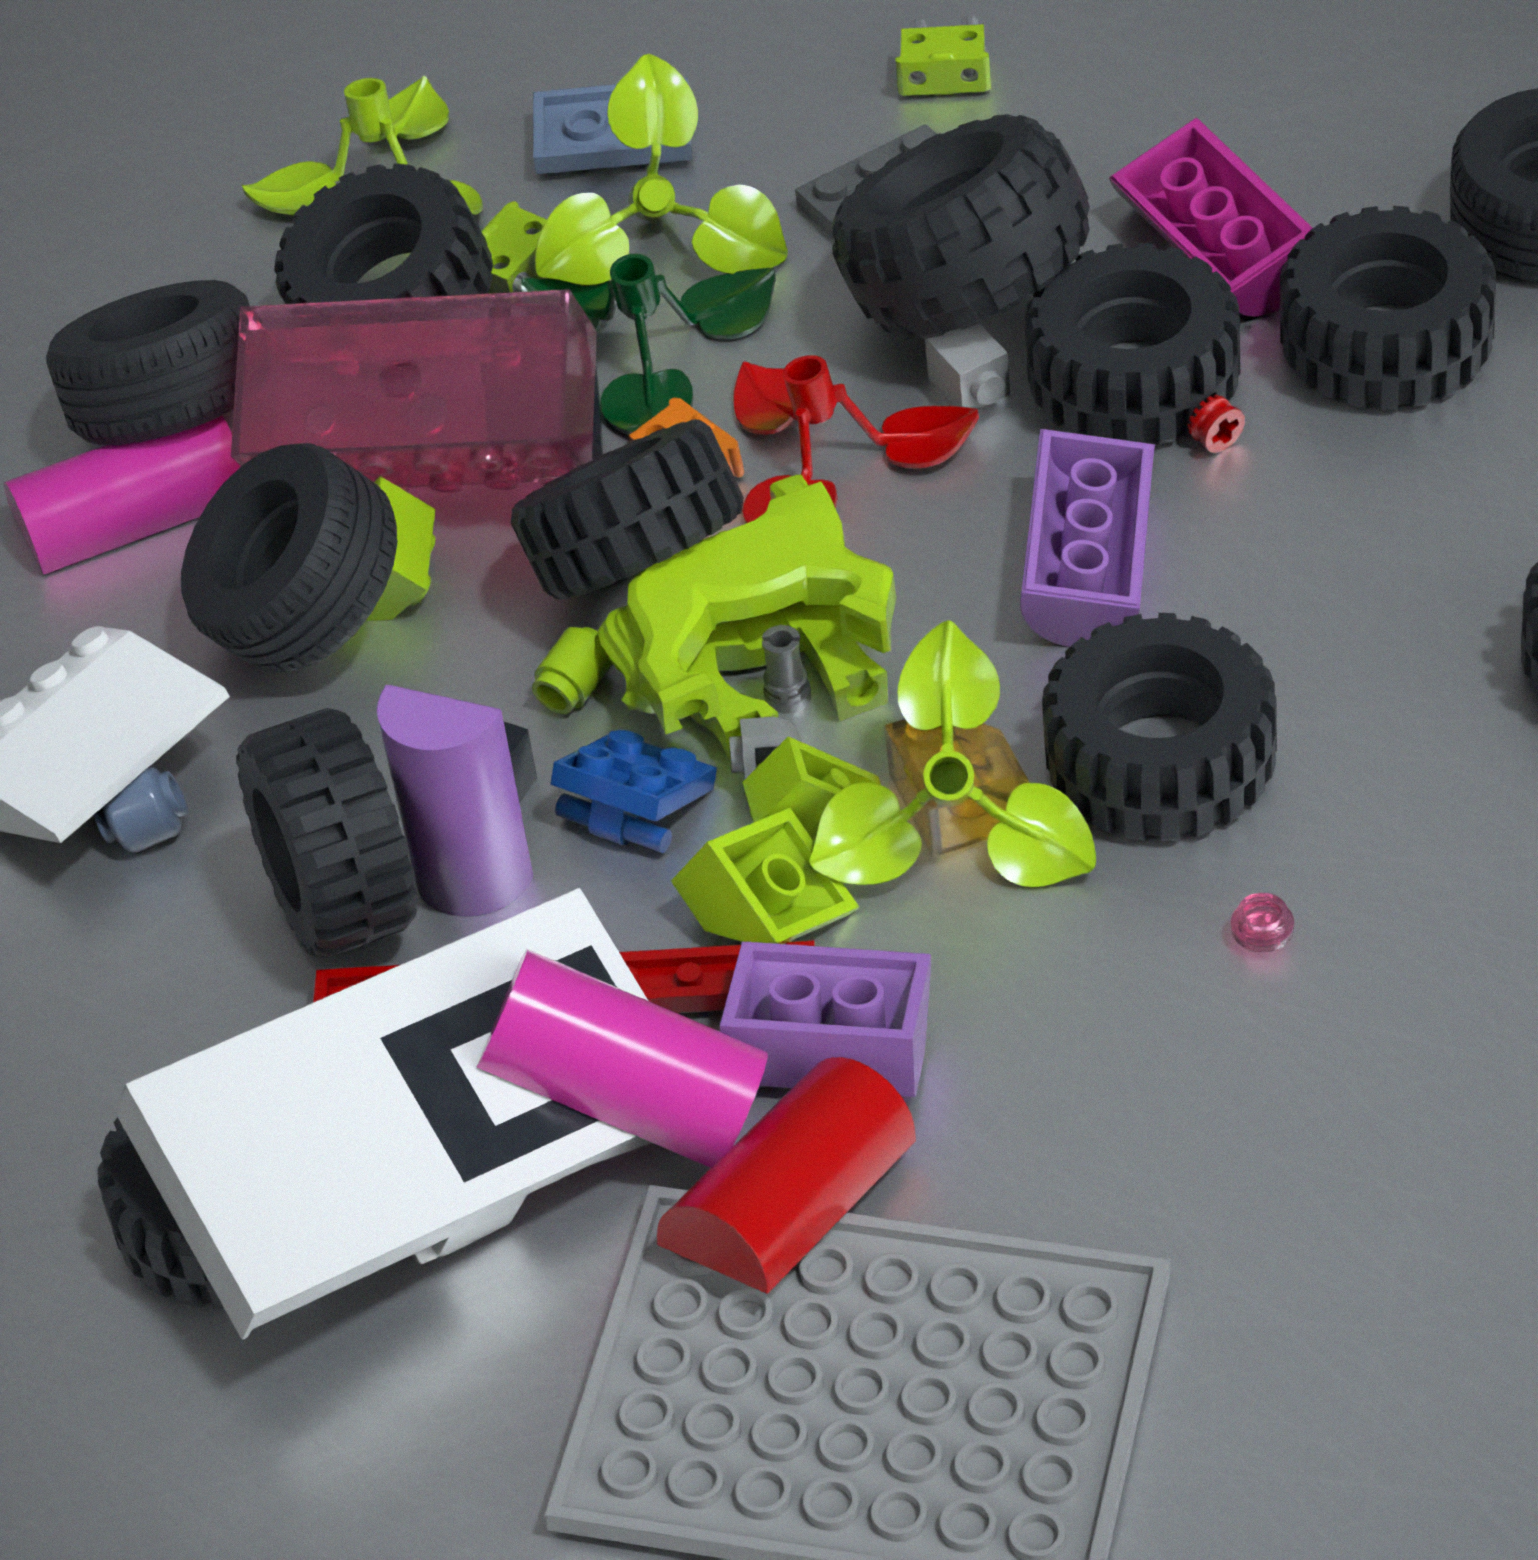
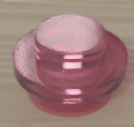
[1231,893,1294,952]

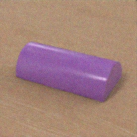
[1020,429,1154,647]
[377,684,534,917]

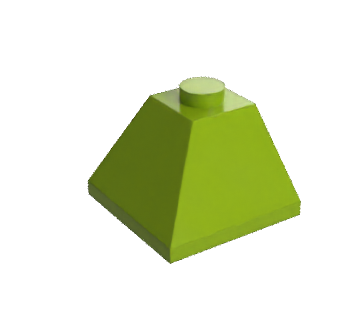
[671,808,859,944]

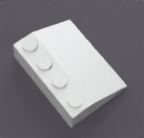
[0,626,230,843]

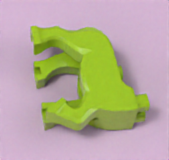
[598,474,897,763]

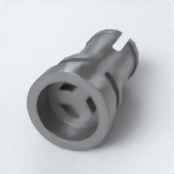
[762,625,811,714]

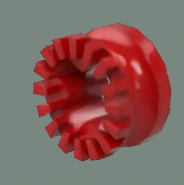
[1188,395,1245,453]

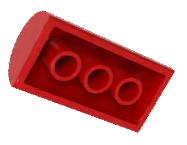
[657,1057,916,1294]

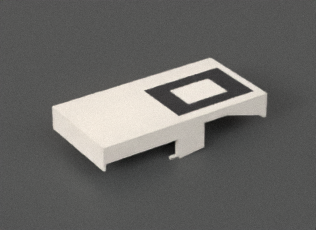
[115,888,652,1340]

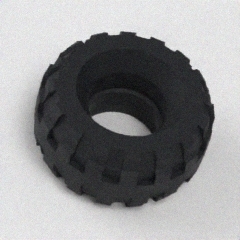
[832,114,1090,339]

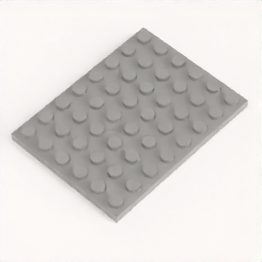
[544,1185,1170,1560]

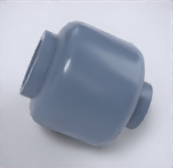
[94,766,189,853]

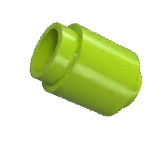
[532,627,613,714]

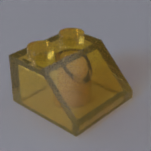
[884,719,1030,857]

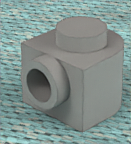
[729,717,802,780]

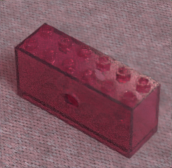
[231,290,597,493]

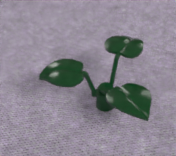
[521,254,776,435]

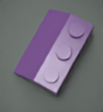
[720,941,931,1097]

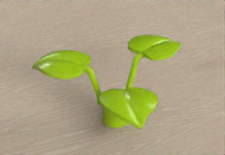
[535,54,788,285]
[242,76,483,216]
[809,620,1096,888]

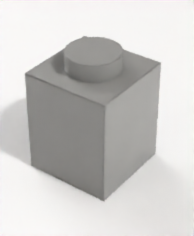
[925,323,1010,409]

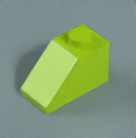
[742,736,881,842]

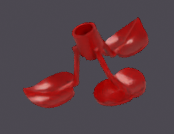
[733,355,979,523]

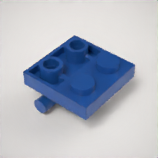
[550,730,717,853]

